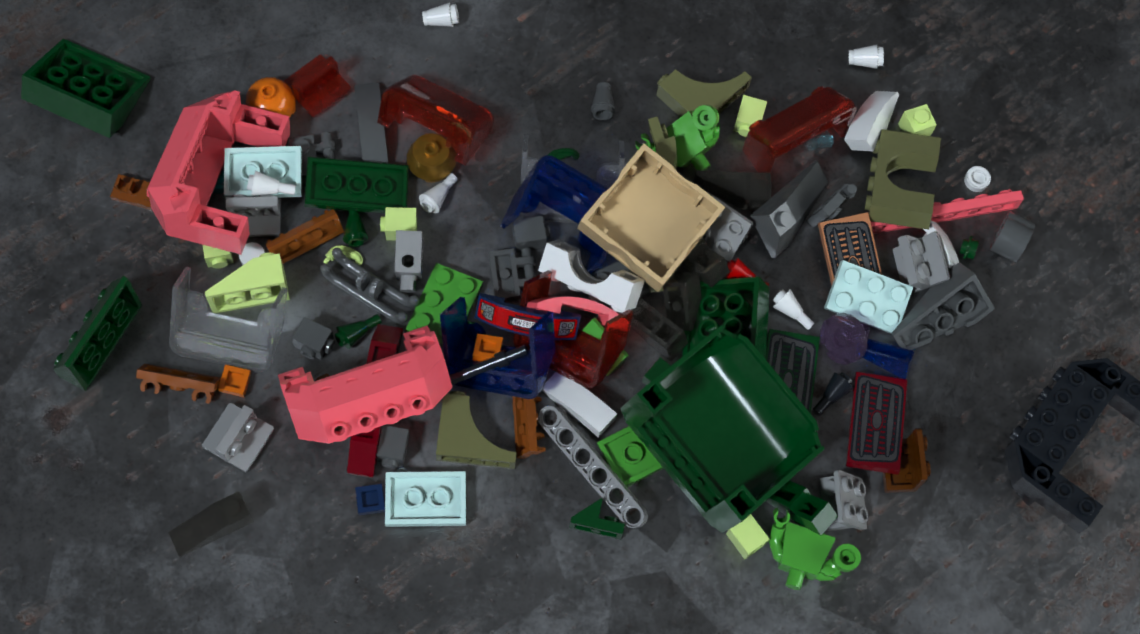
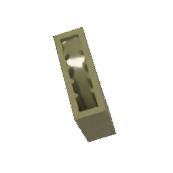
[656,69,752,117]
[436,391,516,469]

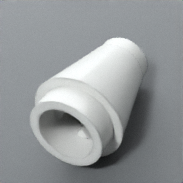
[422,2,459,27]
[849,44,884,69]

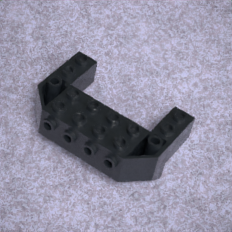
[1004,358,1140,533]

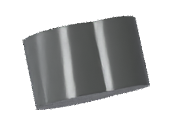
[989,211,1036,263]

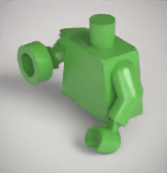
[635,105,720,174]
[769,508,861,590]

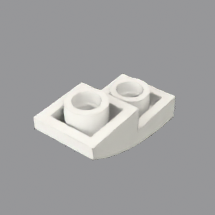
[923,221,959,268]

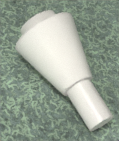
[247,170,296,196]
[419,173,458,213]
[772,289,814,330]

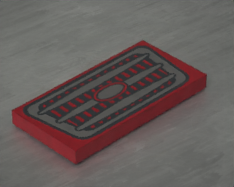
[846,372,907,475]

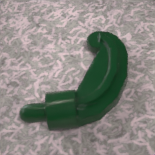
[546,148,580,174]

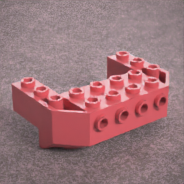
[147,90,290,254]
[278,325,452,444]

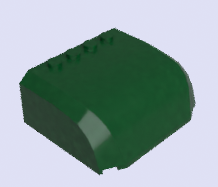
[620,325,824,533]

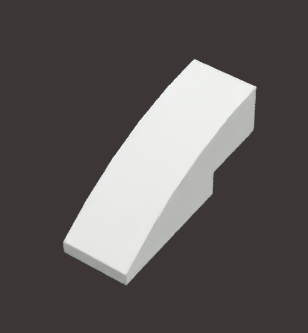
[844,91,899,151]
[540,370,617,438]

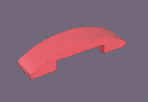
[527,296,631,331]

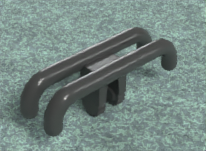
[320,248,419,324]

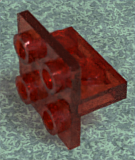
[284,55,351,118]

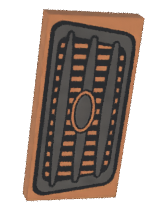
[818,212,882,322]

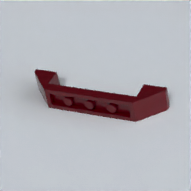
[347,324,403,478]

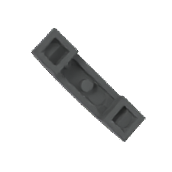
[355,83,388,164]

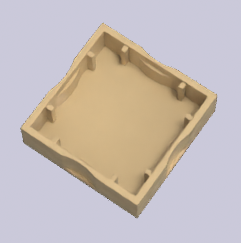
[577,144,725,292]

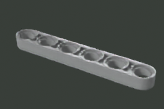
[538,406,648,528]

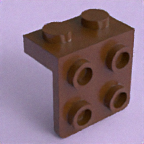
[882,428,931,493]

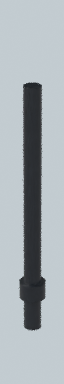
[449,345,529,385]

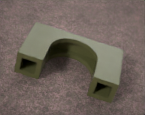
[864,129,941,230]

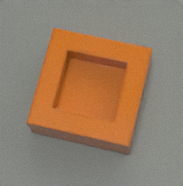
[473,333,503,362]
[218,365,252,397]

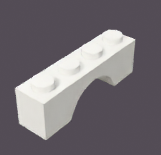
[538,239,645,313]

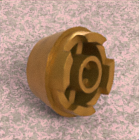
[407,133,457,183]

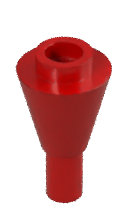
[723,257,769,286]

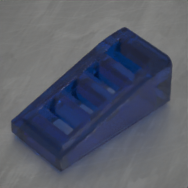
[858,338,915,380]

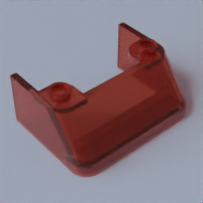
[742,86,857,181]
[514,270,633,388]

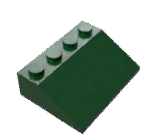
[21,38,150,138]
[53,276,142,391]
[682,277,770,359]

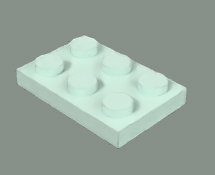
[224,146,302,199]
[824,260,913,334]
[385,471,466,527]

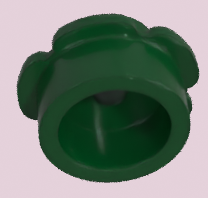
[959,236,979,260]

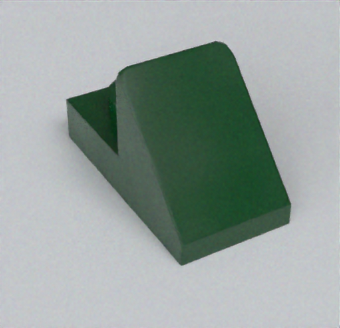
[569,498,625,540]

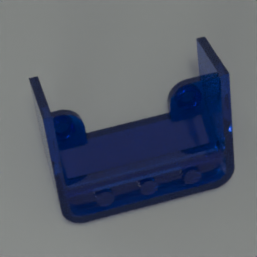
[500,155,608,274]
[440,297,555,399]

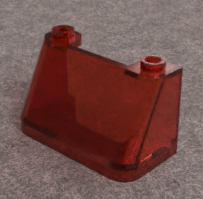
[377,75,494,166]

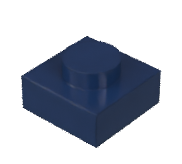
[355,484,385,515]

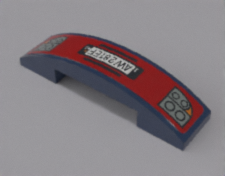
[475,293,581,340]

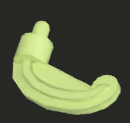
[324,245,363,266]

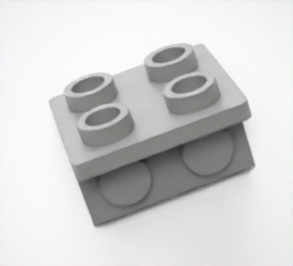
[226,194,281,237]
[699,195,753,261]
[893,232,950,294]
[202,403,274,472]
[820,470,868,532]

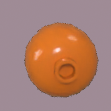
[246,77,296,118]

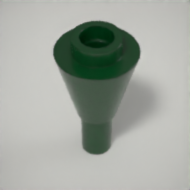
[343,211,368,247]
[335,314,382,349]

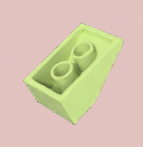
[205,252,290,314]

